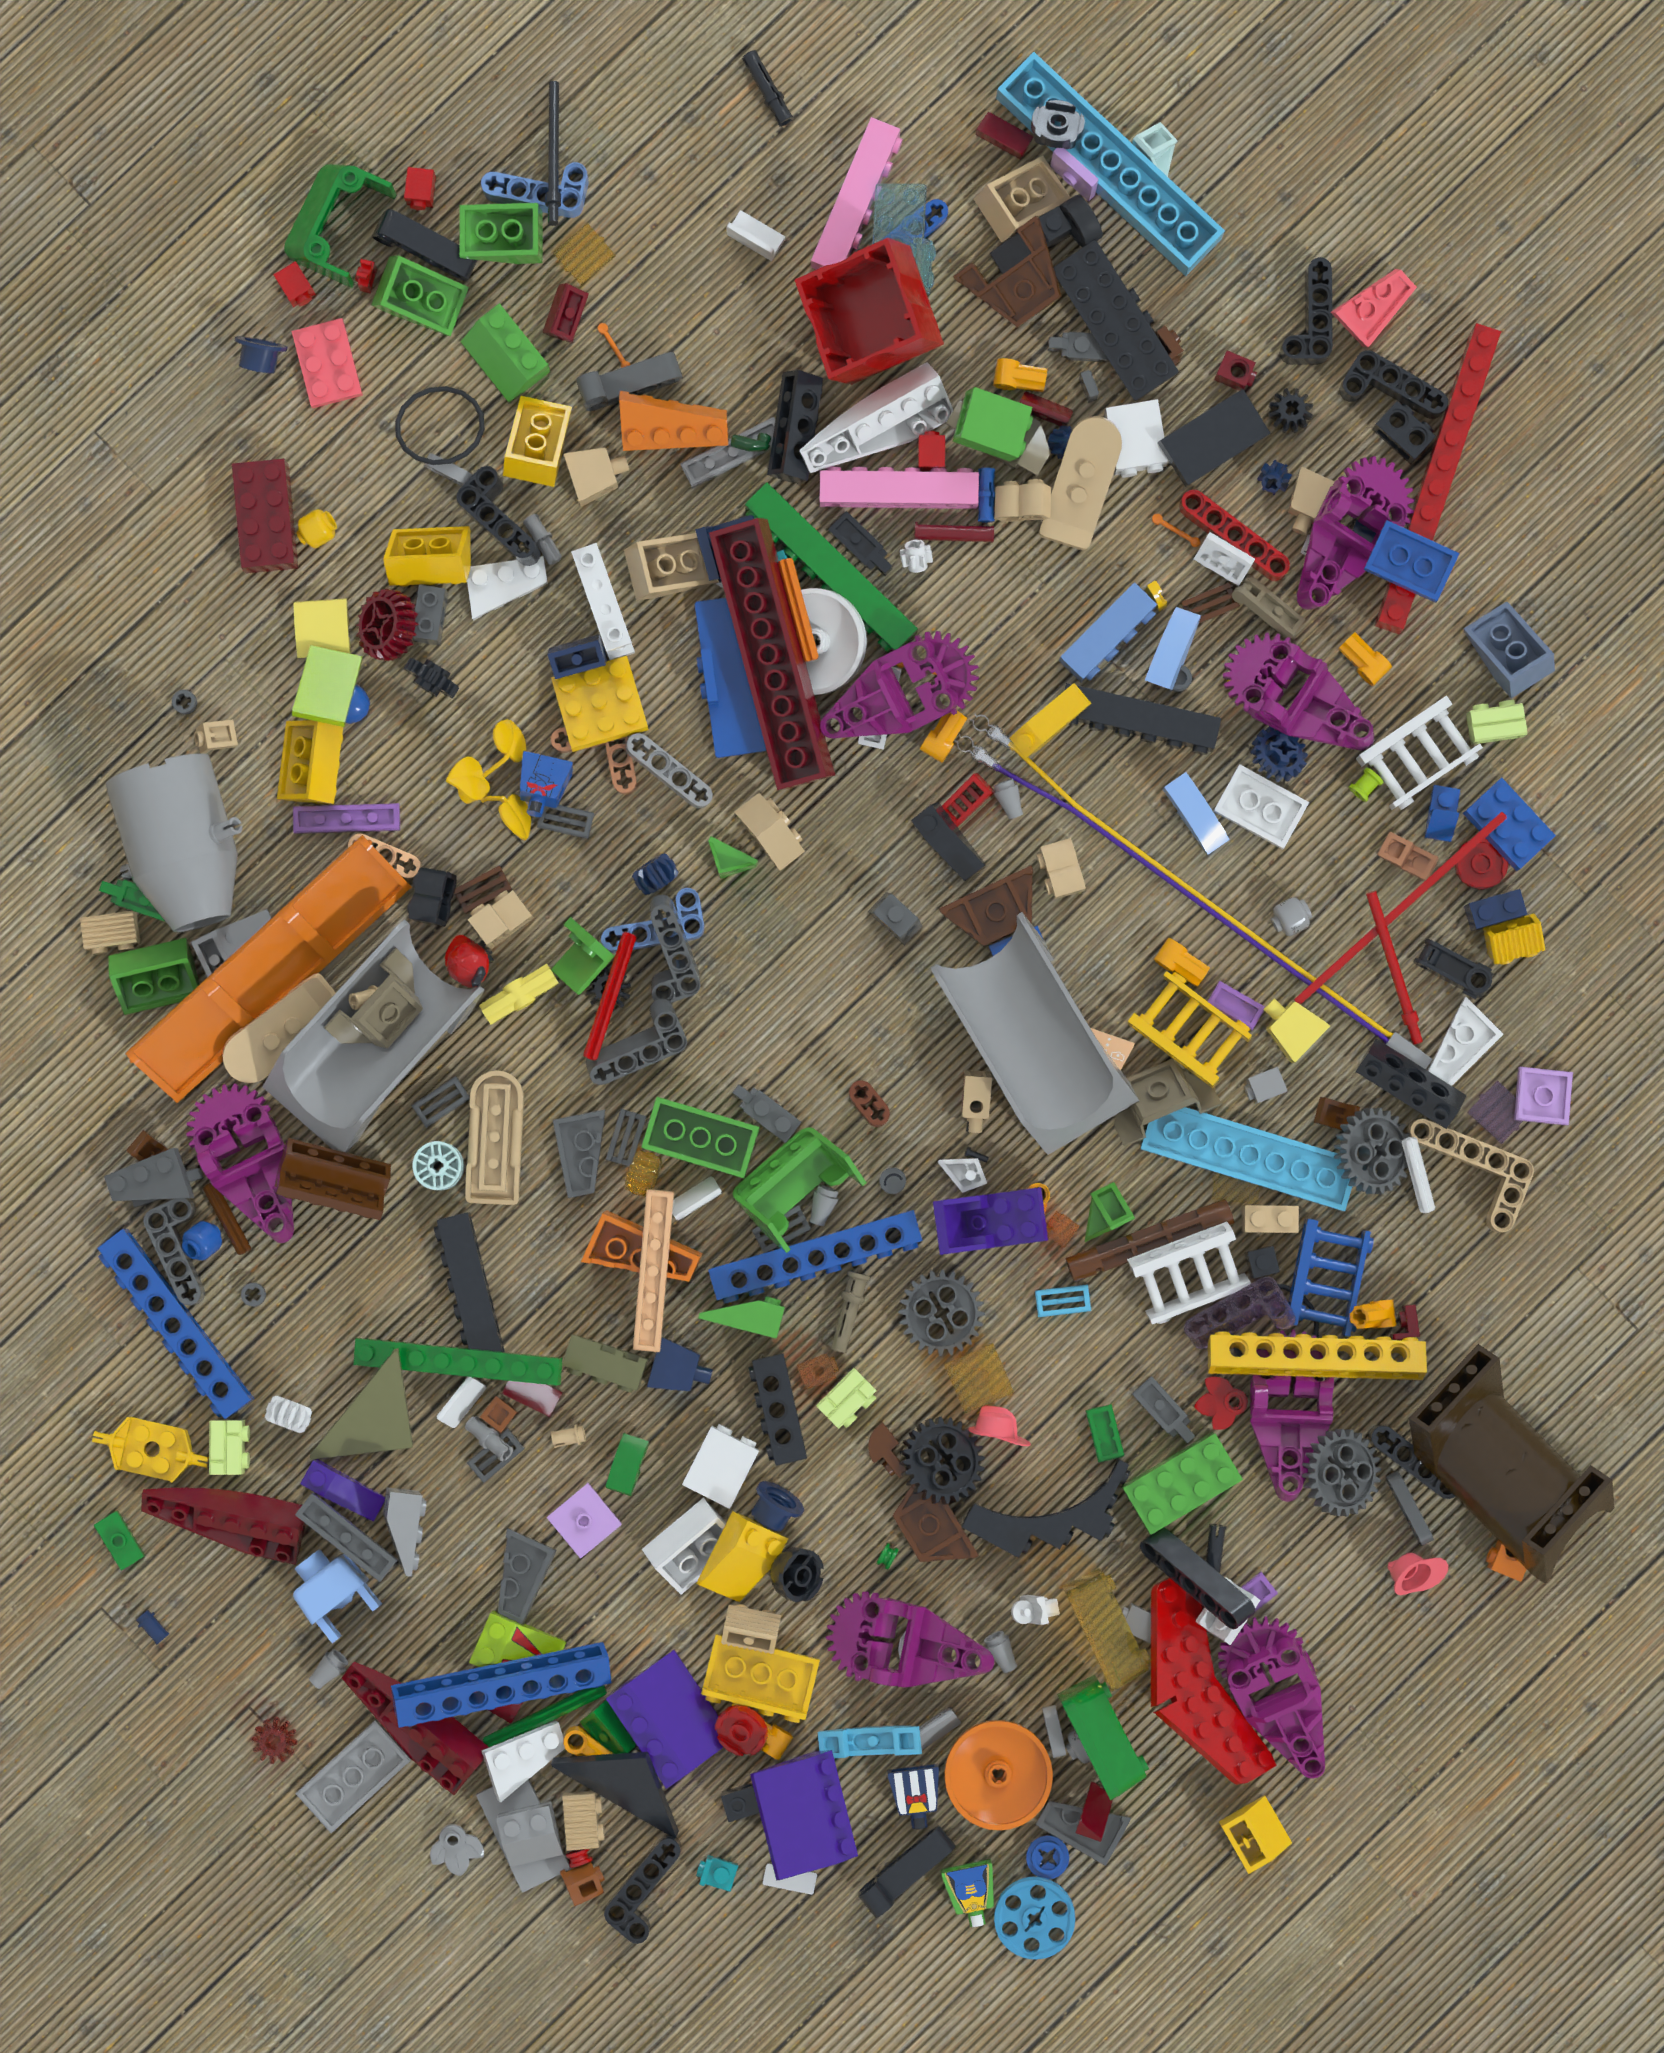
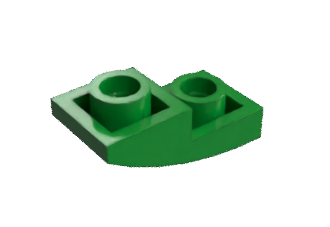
[606,1433,649,1496]

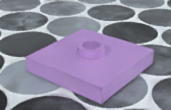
[1050,148,1099,202]
[1514,1067,1573,1126]
[547,1483,622,1559]

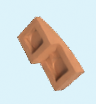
[1377,832,1439,881]

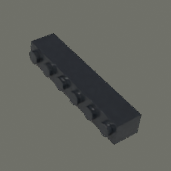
[1064,683,1222,755]
[434,1212,505,1352]

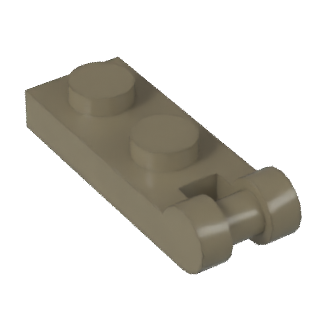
[1232,575,1305,639]

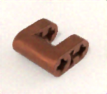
[849,1080,890,1127]

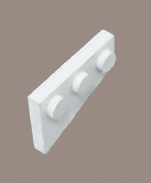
[467,556,548,621]
[482,1720,565,1803]

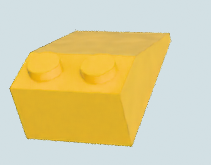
[503,396,572,487]
[696,1511,788,1602]

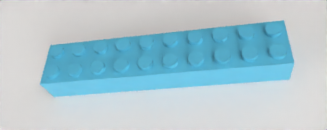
[996,52,1225,276]

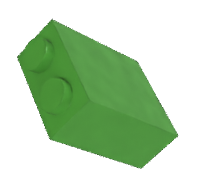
[952,387,1033,462]

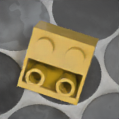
[1218,1795,1292,1874]

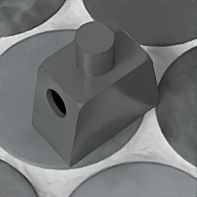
[868,892,922,946]

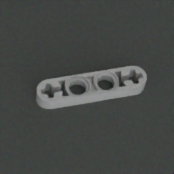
[625,733,713,809]

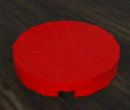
[1455,838,1509,890]
[715,1705,768,1756]

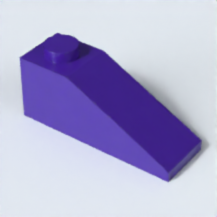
[300,1459,385,1522]

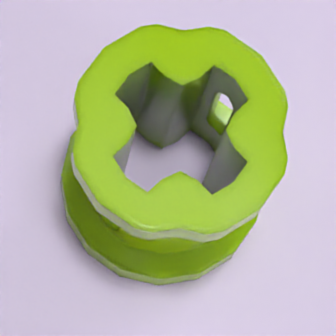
[1348,767,1384,803]

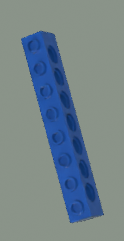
[708,1210,923,1304]
[97,1229,255,1419]
[391,1642,611,1728]

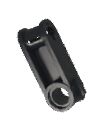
[1413,938,1494,1000]

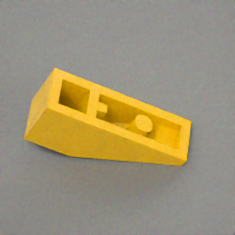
[1010,683,1091,758]

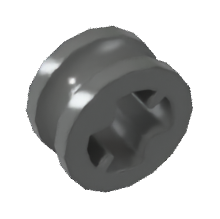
[172,689,197,715]
[241,1283,266,1307]

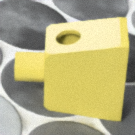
[1263,998,1330,1063]

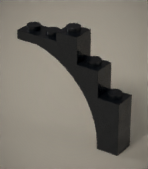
[961,1458,1131,1558]

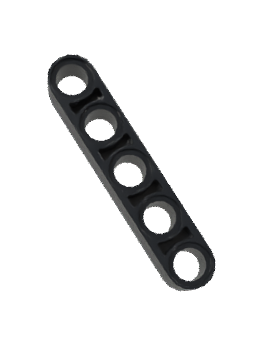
[1140,1527,1255,1630]

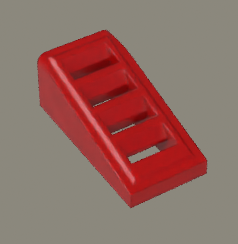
[942,773,995,827]

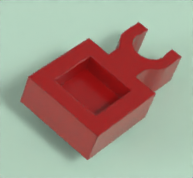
[355,259,378,294]

